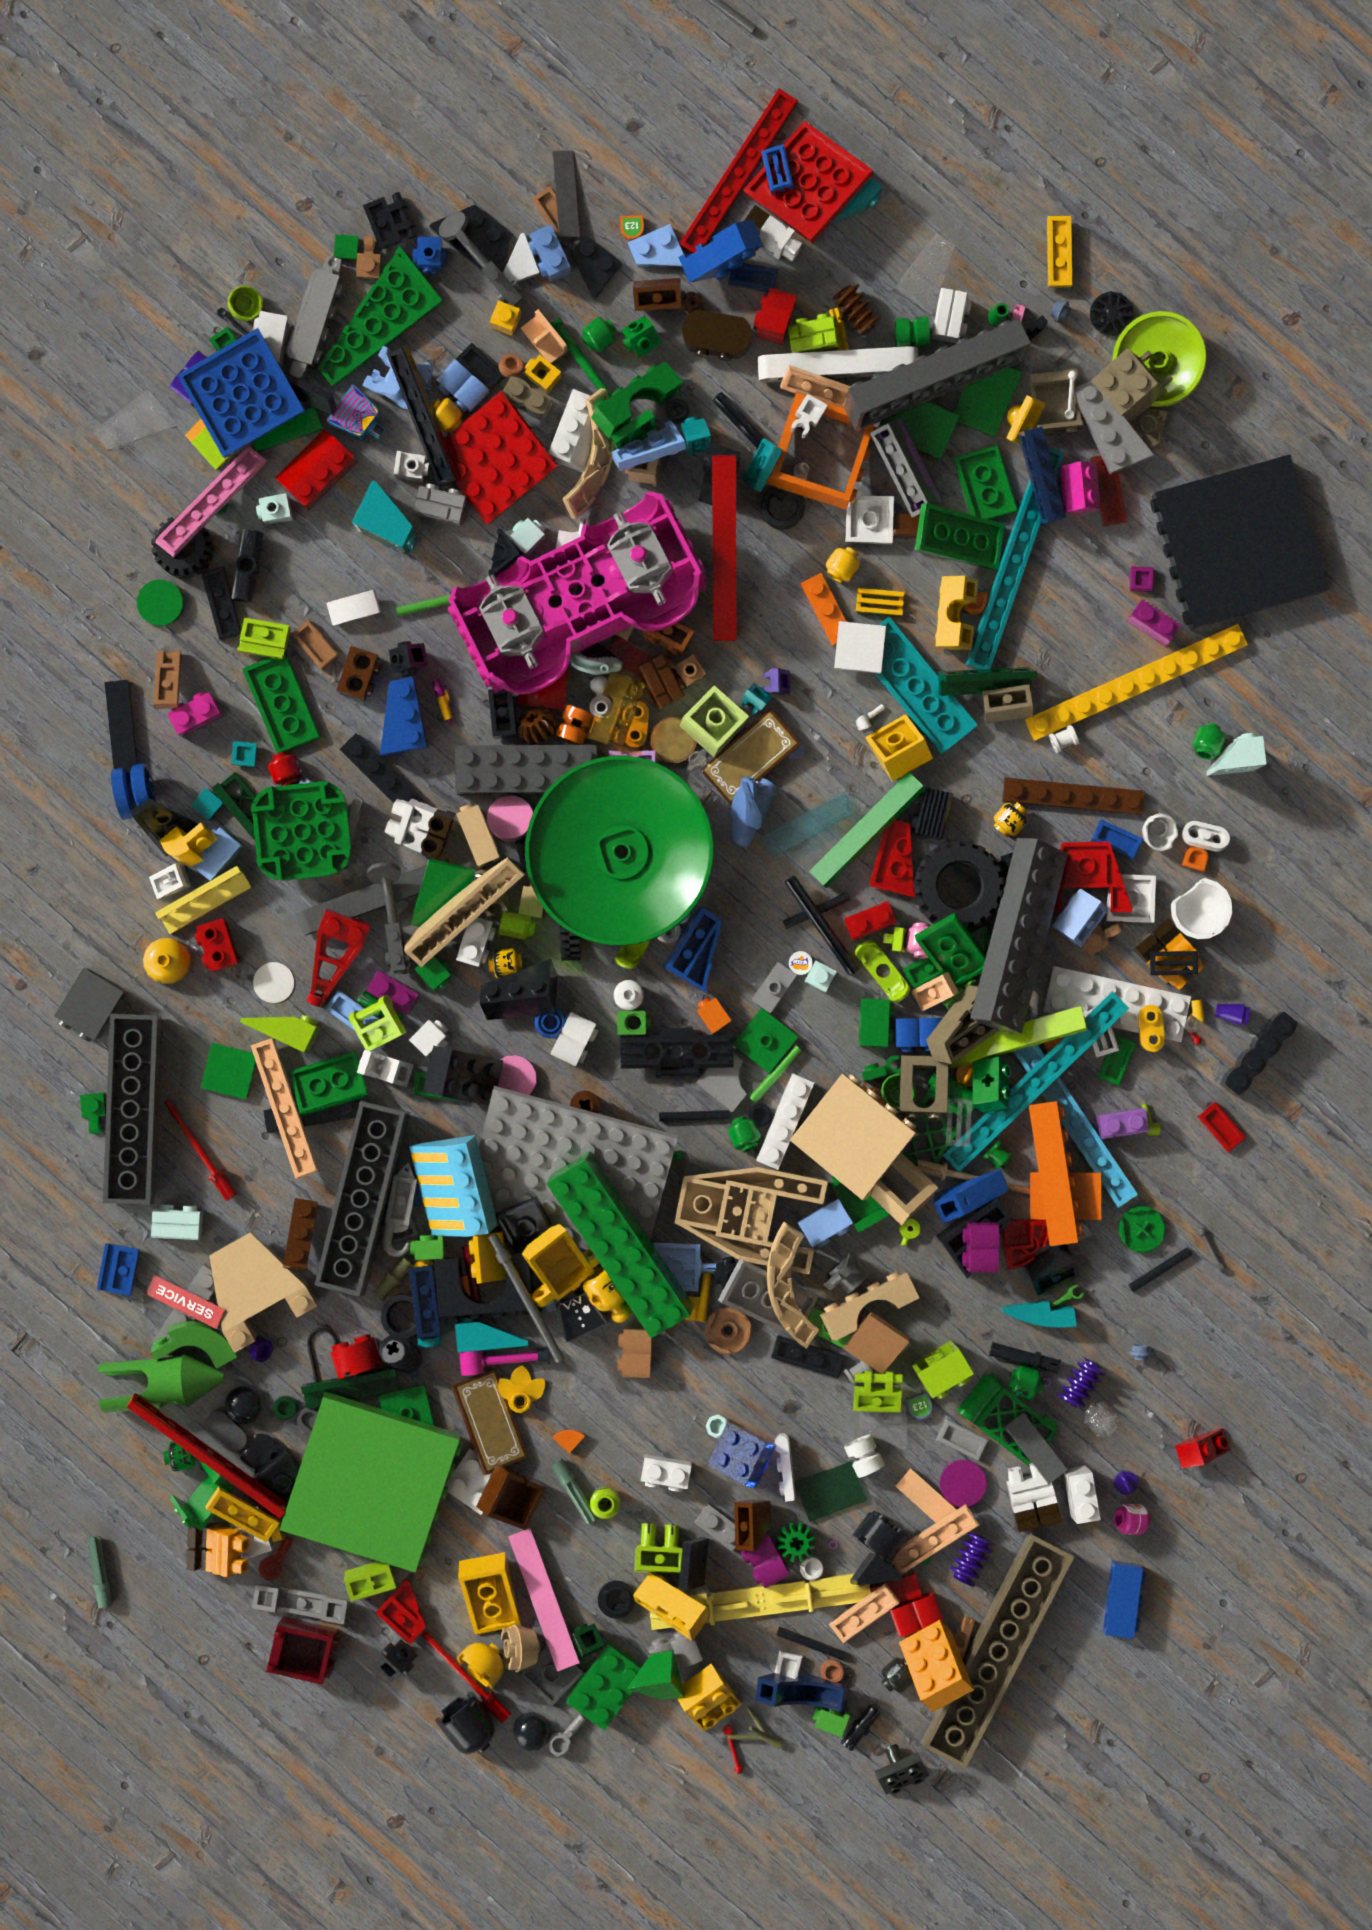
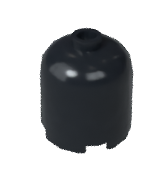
[435,1692,495,1754]

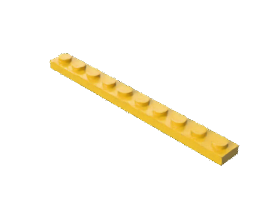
[1024,624,1248,741]

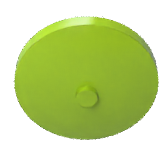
[1112,311,1207,407]

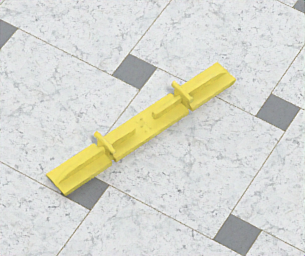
[649,1573,871,1630]

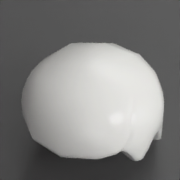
[1142,813,1178,851]

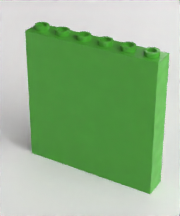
[280,1391,463,1572]

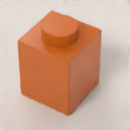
[696,997,732,1034]

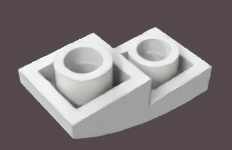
[327,590,381,626]

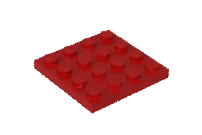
[743,121,874,244]
[445,391,559,524]

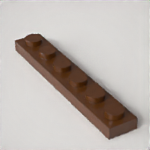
[1002,777,1145,815]

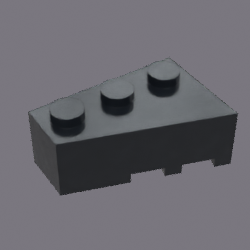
[936,1198,1012,1279]

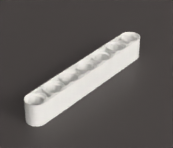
[758,346,919,383]

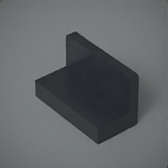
[1024,1244,1080,1295]

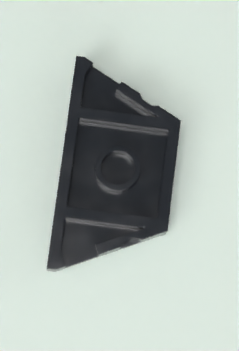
[429,204,511,272]

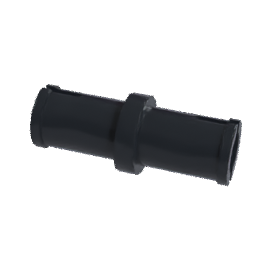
[841,1704,881,1751]

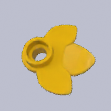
[498,1365,545,1413]

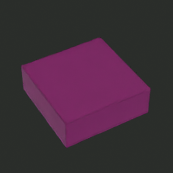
[1129,566,1155,592]

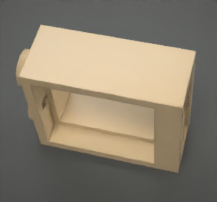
[456,803,502,869]
[870,1153,938,1225]

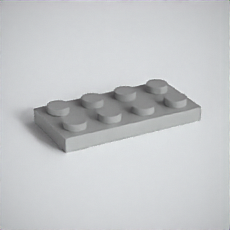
[718,1258,819,1335]

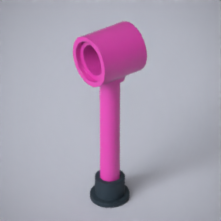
[459,1345,550,1376]

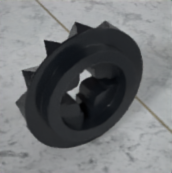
[598,1580,635,1619]

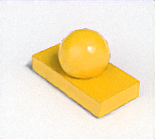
[1006,395,1046,444]

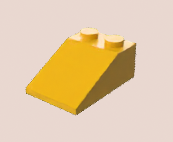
[458,1552,521,1635]

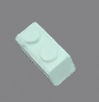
[151,1204,203,1240]

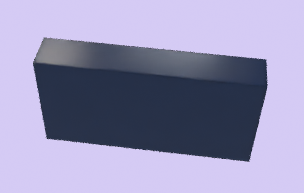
[728,262,778,293]

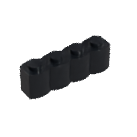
[1220,1012,1298,1095]

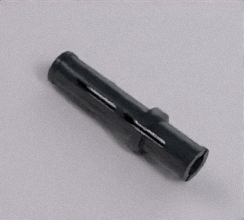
[989,1341,1061,1374]

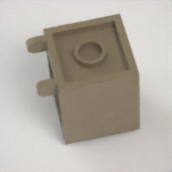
[1092,348,1173,422]

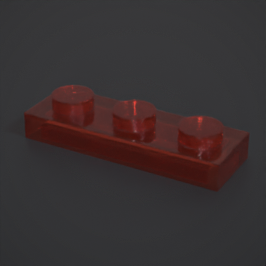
[1090,456,1127,527]

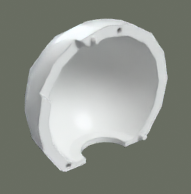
[1171,878,1232,939]

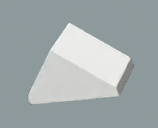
[149,863,192,899]

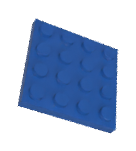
[177,328,306,458]

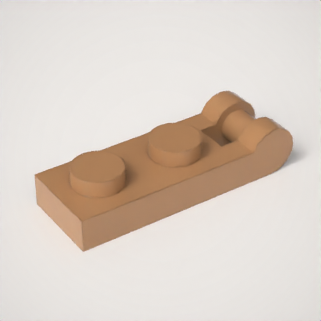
[153,650,182,709]

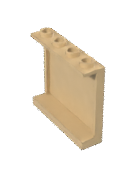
[790,1073,919,1200]

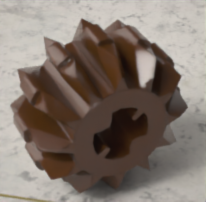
[516,706,558,745]

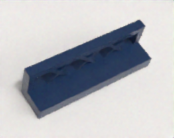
[1018,426,1066,524]

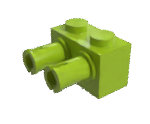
[634,1523,682,1575]

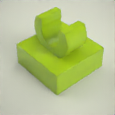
[883,927,908,953]

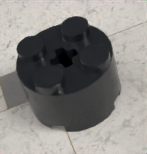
[852,1510,908,1564]

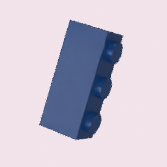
[1103,1560,1146,1639]

